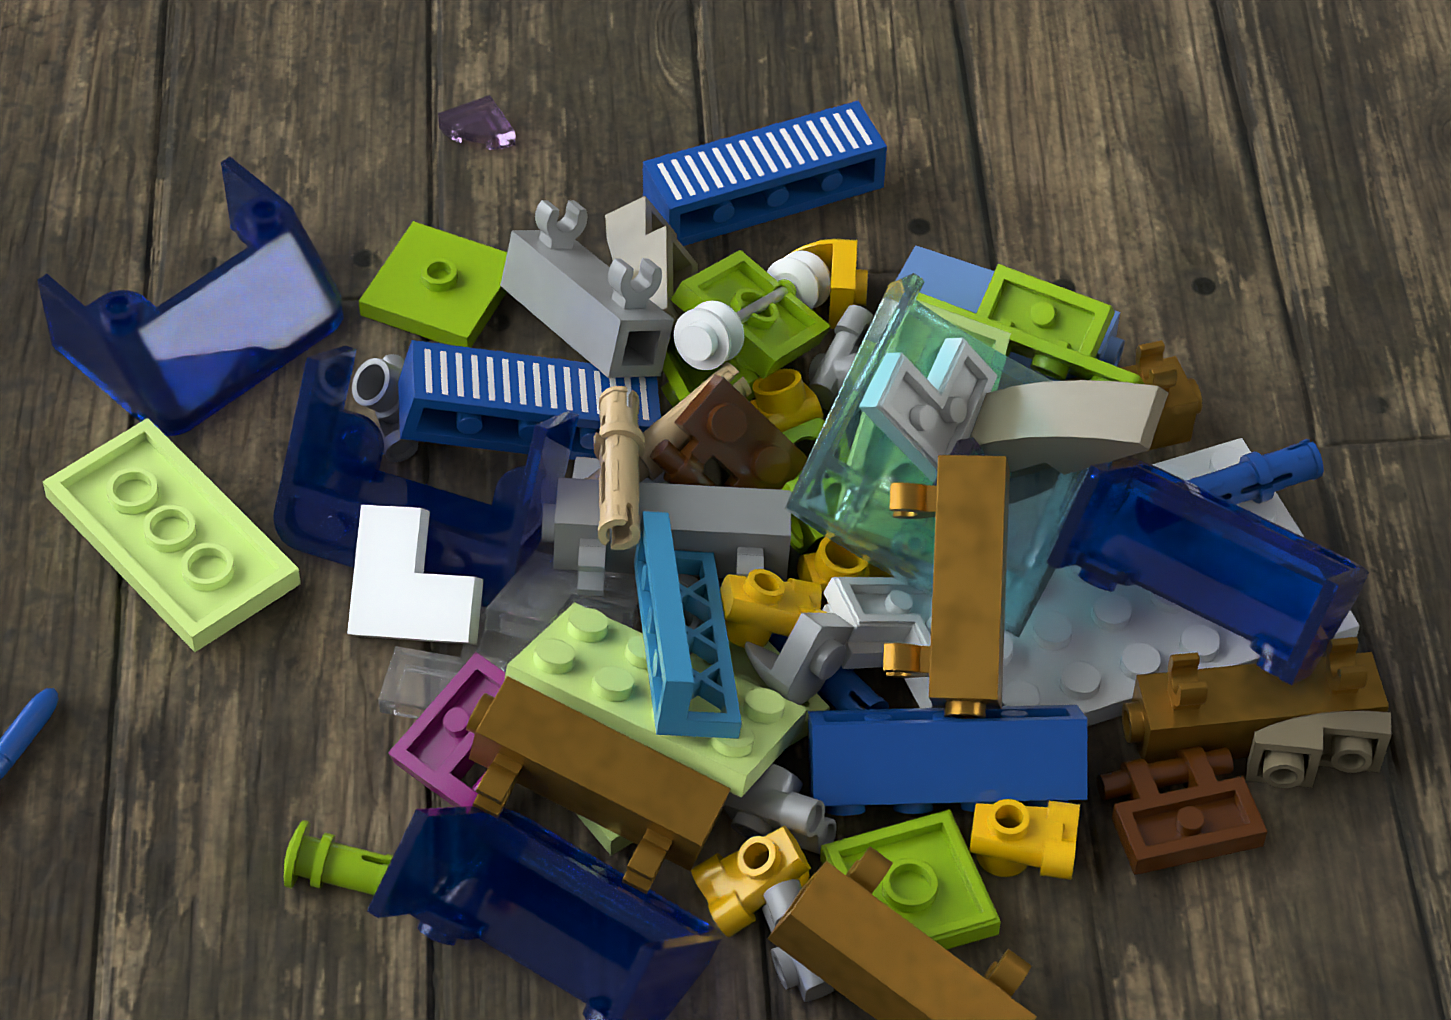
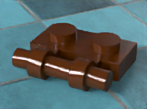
[650,374,810,490]
[1097,746,1268,875]

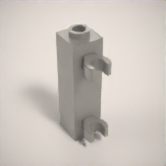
[500,200,674,378]
[542,478,791,596]

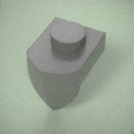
[745,613,854,705]

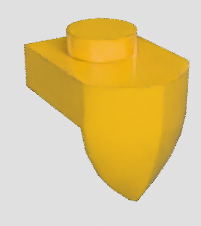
[789,239,868,329]

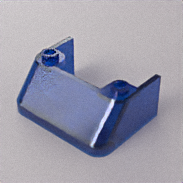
[37,157,343,436]
[273,345,579,607]
[1046,459,1369,685]
[367,806,722,1020]

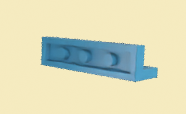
[634,511,742,739]

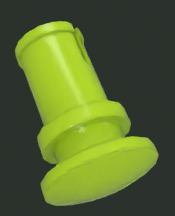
[284,820,394,899]

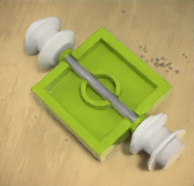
[670,250,831,379]

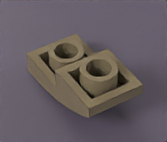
[1245,711,1391,788]

